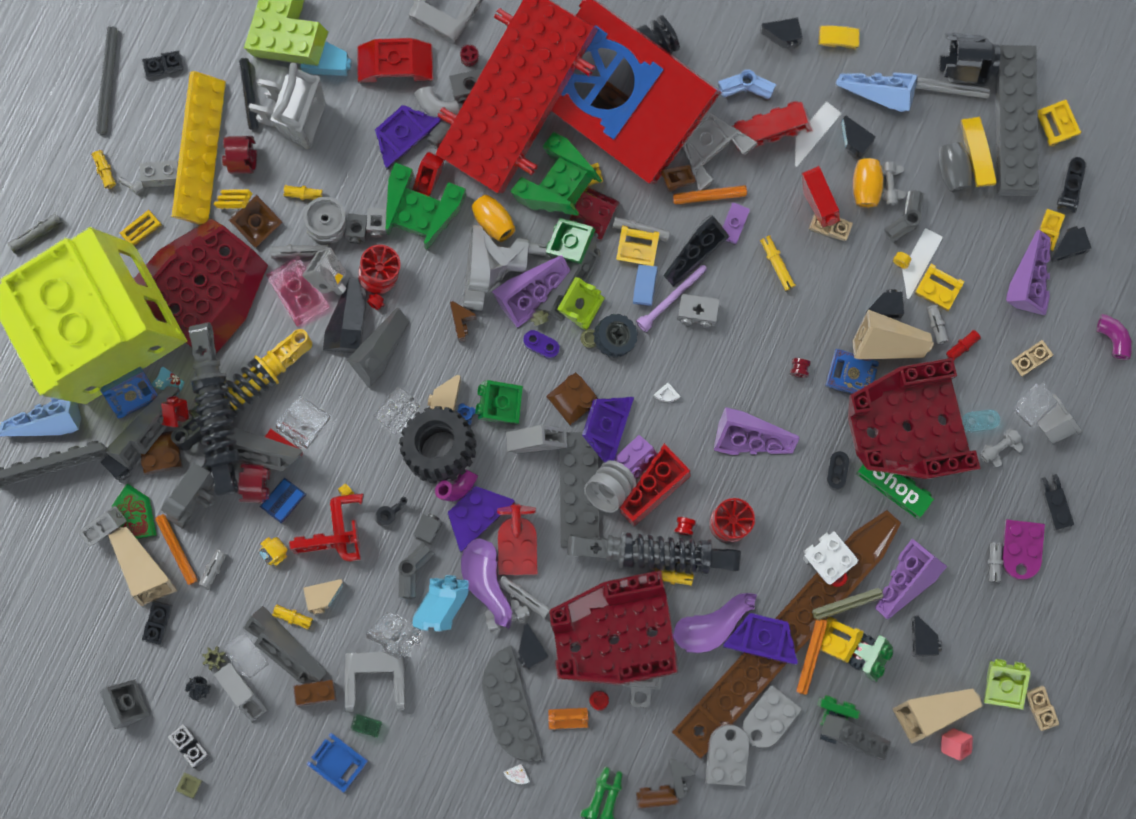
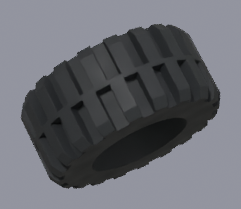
[399,406,477,484]

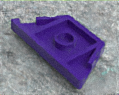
[375,105,441,170]
[582,397,634,462]
[447,486,515,553]
[723,613,798,665]

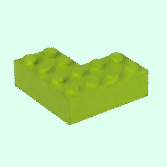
[244,0,329,66]

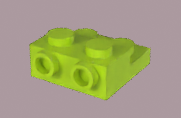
[983,659,1031,709]

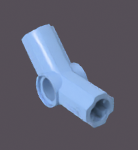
[718,70,776,100]

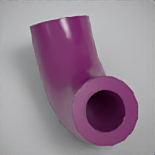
[1096,314,1132,360]
[435,469,478,502]

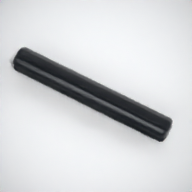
[239,58,259,130]

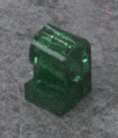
[350,713,382,737]

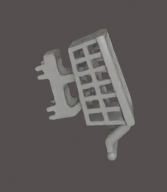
[249,63,326,149]

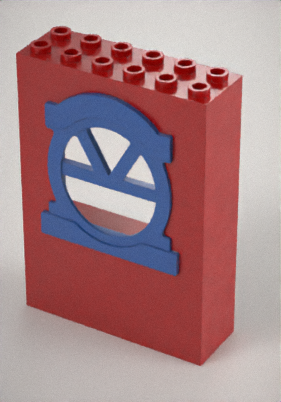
[551,0,722,184]

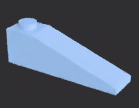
[836,73,917,112]
[0,398,81,436]

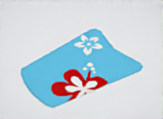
[152,367,184,395]

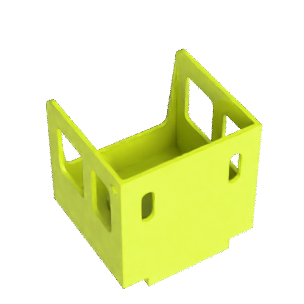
[0,227,187,404]

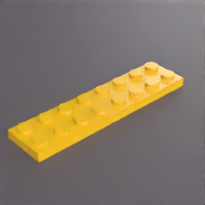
[171,71,226,225]

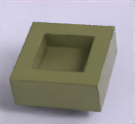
[176,772,203,799]

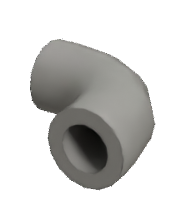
[415,87,460,121]

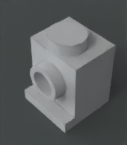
[366,208,386,238]

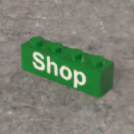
[856,465,934,520]

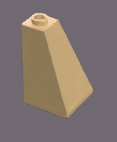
[852,309,934,359]
[108,527,177,606]
[892,689,983,743]

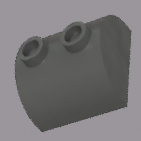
[100,679,150,729]

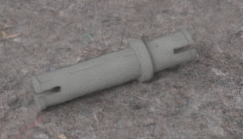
[7,212,62,253]
[612,216,670,243]
[270,244,328,259]
[498,575,551,618]

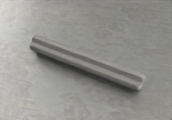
[916,78,990,98]

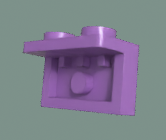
[614,435,657,479]

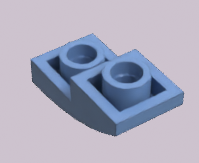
[633,265,658,306]

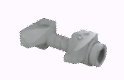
[881,162,906,205]
[980,429,1023,468]
[485,600,530,634]

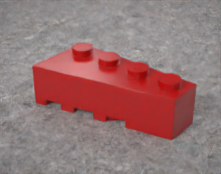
[732,101,813,151]

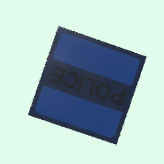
[259,477,307,524]

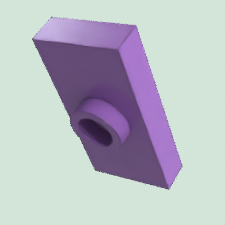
[723,203,750,245]

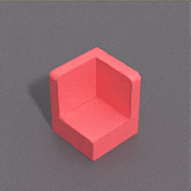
[941,728,973,761]

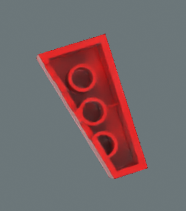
[620,443,691,527]

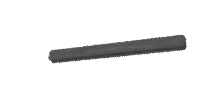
[96,26,118,134]

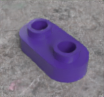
[523,330,559,359]

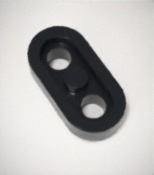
[826,451,849,490]

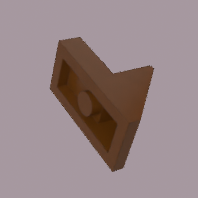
[661,165,697,193]
[450,301,477,342]

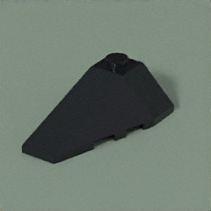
[663,214,730,287]
[323,278,367,353]

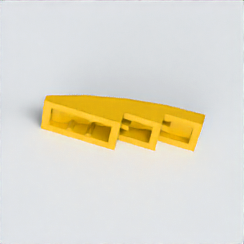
[961,117,996,187]

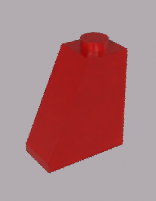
[802,166,840,228]

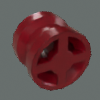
[460,45,479,67]
[790,358,811,378]

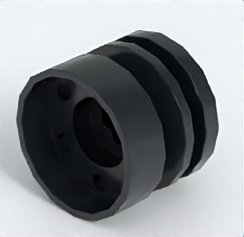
[636,15,680,54]

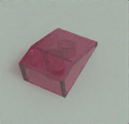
[266,255,329,326]

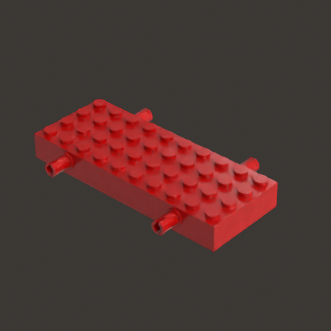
[435,0,598,193]

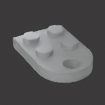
[742,685,802,748]
[705,724,749,786]

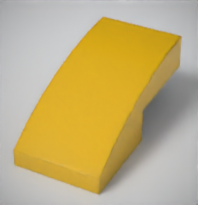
[819,26,859,49]
[1039,208,1065,251]

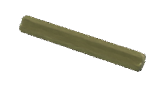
[812,588,883,620]

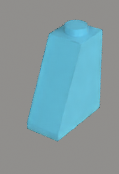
[301,42,351,76]

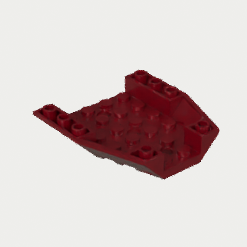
[134,219,268,355]
[848,358,981,479]
[549,570,678,685]

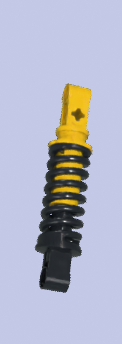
[171,329,312,451]

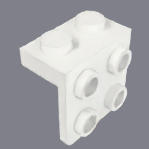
[802,531,858,584]

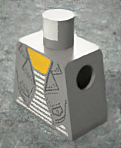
[302,247,346,295]

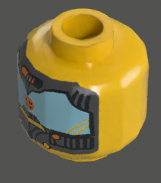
[259,537,288,566]

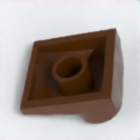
[228,194,282,248]
[546,372,598,426]
[141,431,183,475]
[636,785,678,809]

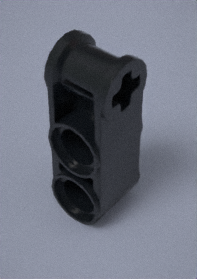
[1056,157,1086,213]

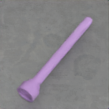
[636,265,707,332]

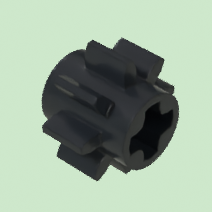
[185,676,211,701]

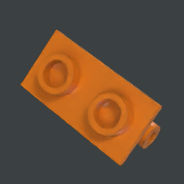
[548,708,588,729]

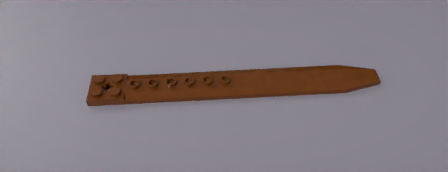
[671,510,901,759]

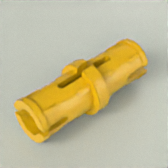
[91,150,116,189]
[283,185,323,201]
[655,568,694,586]
[272,604,313,630]

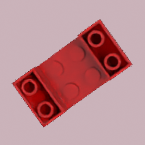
[357,38,433,83]

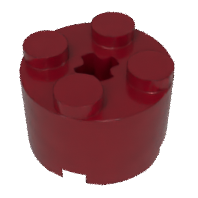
[222,135,257,174]
[238,463,271,503]

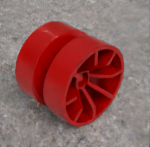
[358,245,401,294]
[709,498,755,544]

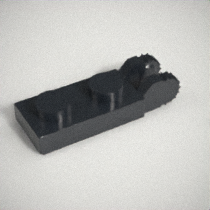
[1040,474,1074,531]

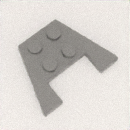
[683,112,758,190]

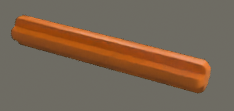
[673,185,747,204]
[155,514,197,585]
[797,619,828,694]

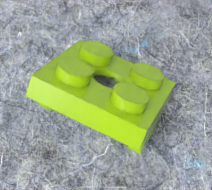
[557,277,605,330]

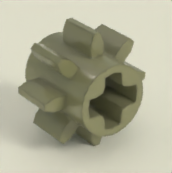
[202,646,226,671]

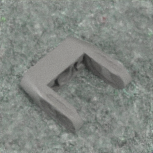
[408,0,483,43]
[345,652,405,712]

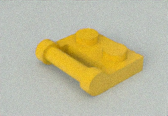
[1038,100,1081,147]
[616,225,660,266]
[914,263,965,311]
[820,617,863,663]

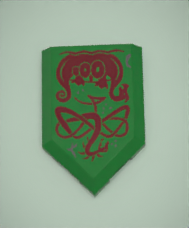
[112,483,157,540]

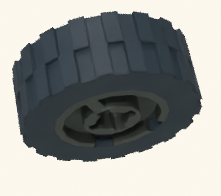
[593,314,638,358]

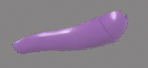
[461,538,512,629]
[673,593,757,653]

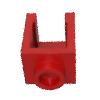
[161,396,189,428]

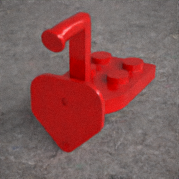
[289,493,364,561]
[497,505,537,575]

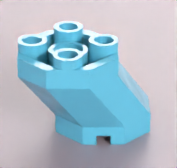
[412,575,469,631]

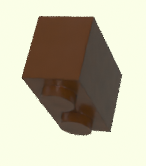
[293,680,337,707]

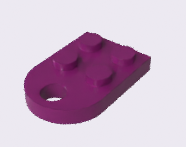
[1002,519,1045,580]

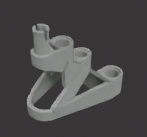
[463,225,547,311]

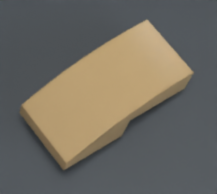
[809,214,853,241]
[1011,340,1054,377]
[1026,685,1059,731]

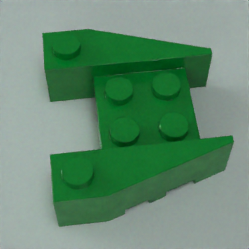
[510,132,602,215]
[385,163,466,249]

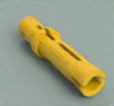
[760,235,796,291]

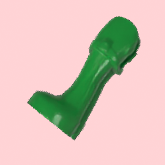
[580,767,623,819]

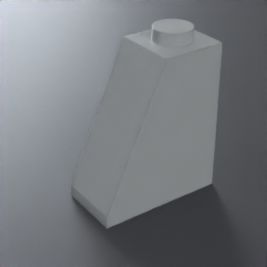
[506,425,567,453]
[214,663,267,722]

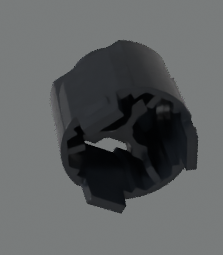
[939,33,1000,85]

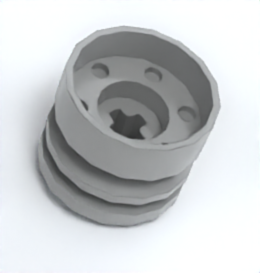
[584,461,636,513]

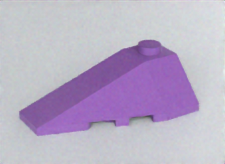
[1006,230,1050,315]
[492,255,571,328]
[714,407,800,455]
[875,538,947,619]

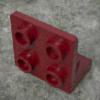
[570,187,620,240]

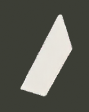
[795,102,841,167]
[902,228,942,299]

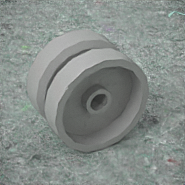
[304,197,347,245]

